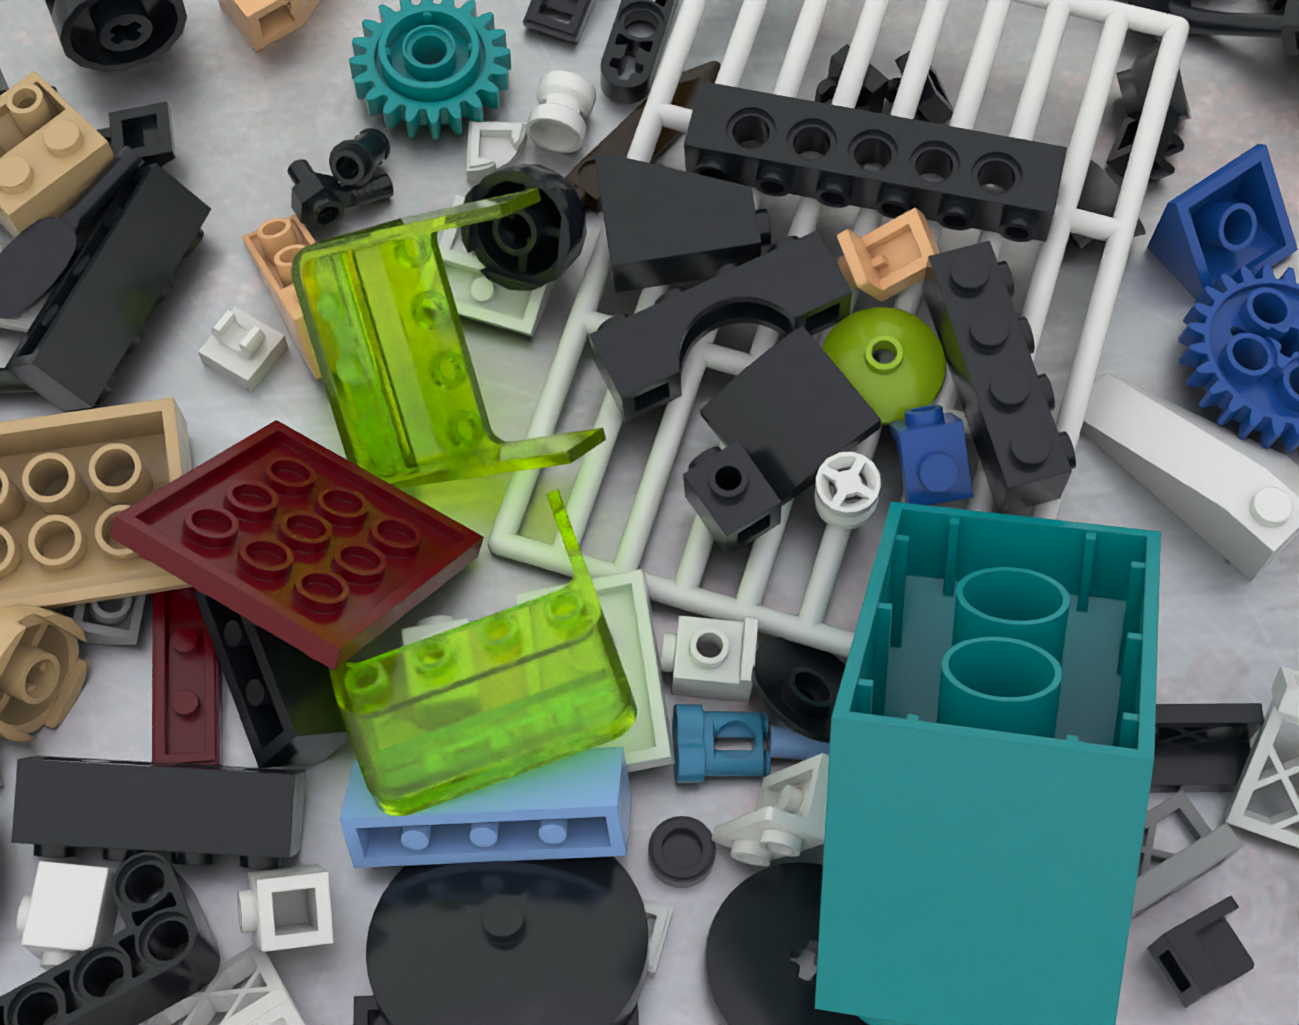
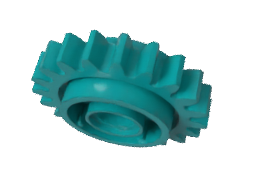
[349,0,511,139]

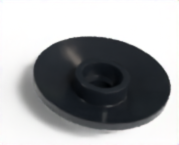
[751,637,846,743]

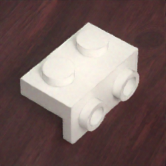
[711,753,829,866]

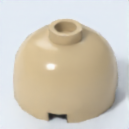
[0,603,88,743]

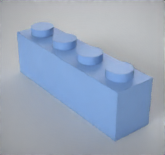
[340,747,632,868]

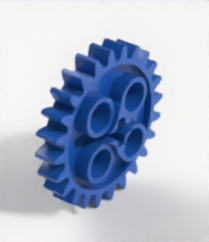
[1178,264,1299,452]

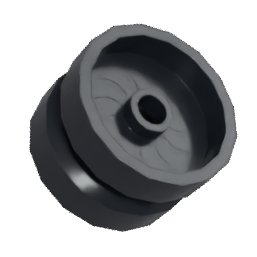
[45,0,187,72]

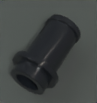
[329,128,390,187]

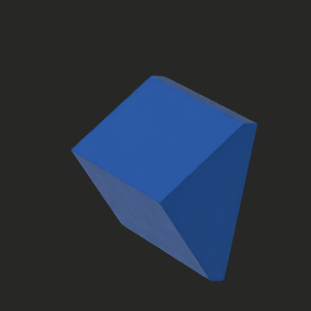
[1147,144,1298,300]

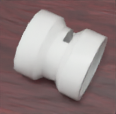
[526,70,596,153]

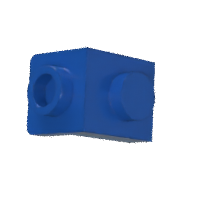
[889,405,973,505]

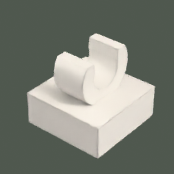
[198,306,288,392]

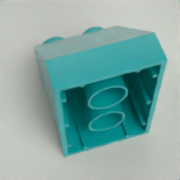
[815,501,1161,1025]

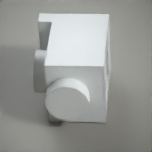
[661,616,758,702]

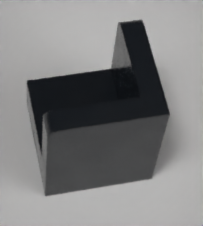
[1147,895,1254,1008]

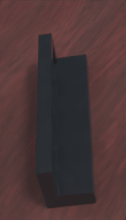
[1150,703,1264,793]

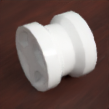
[814,452,881,530]

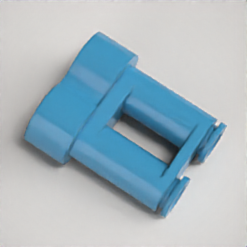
[672,704,771,783]

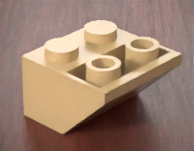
[0,71,115,238]

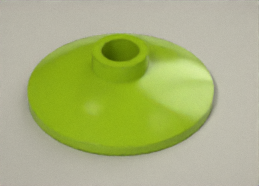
[822,307,946,425]

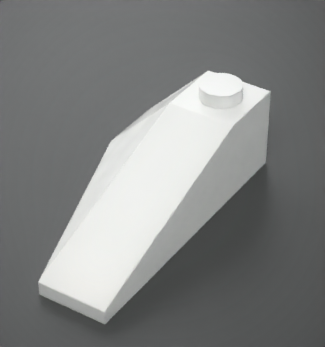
[1081,373,1299,581]

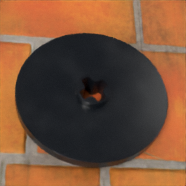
[704,862,869,1025]

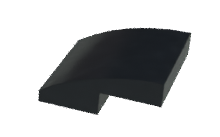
[700,325,881,507]

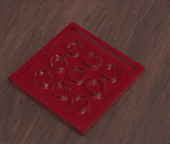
[110,420,484,671]

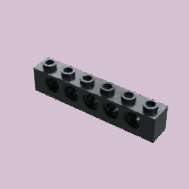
[684,81,1067,242]

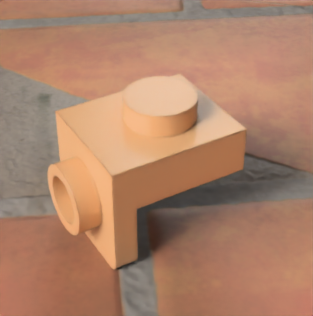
[837,208,940,302]

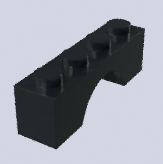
[589,230,852,422]

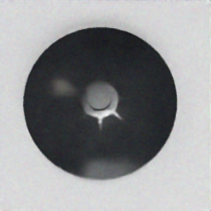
[366,856,650,1025]

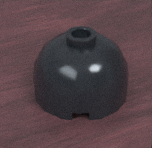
[460,164,587,291]

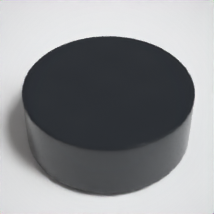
[648,816,716,888]

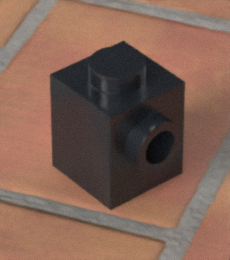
[683,440,782,557]

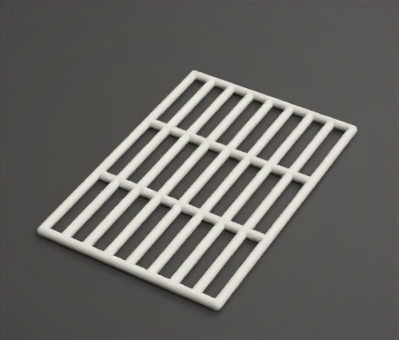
[488,0,1190,658]

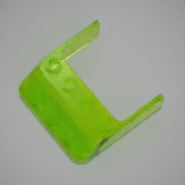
[291,188,606,488]
[329,489,637,816]

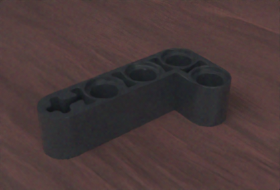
[0,852,220,1025]

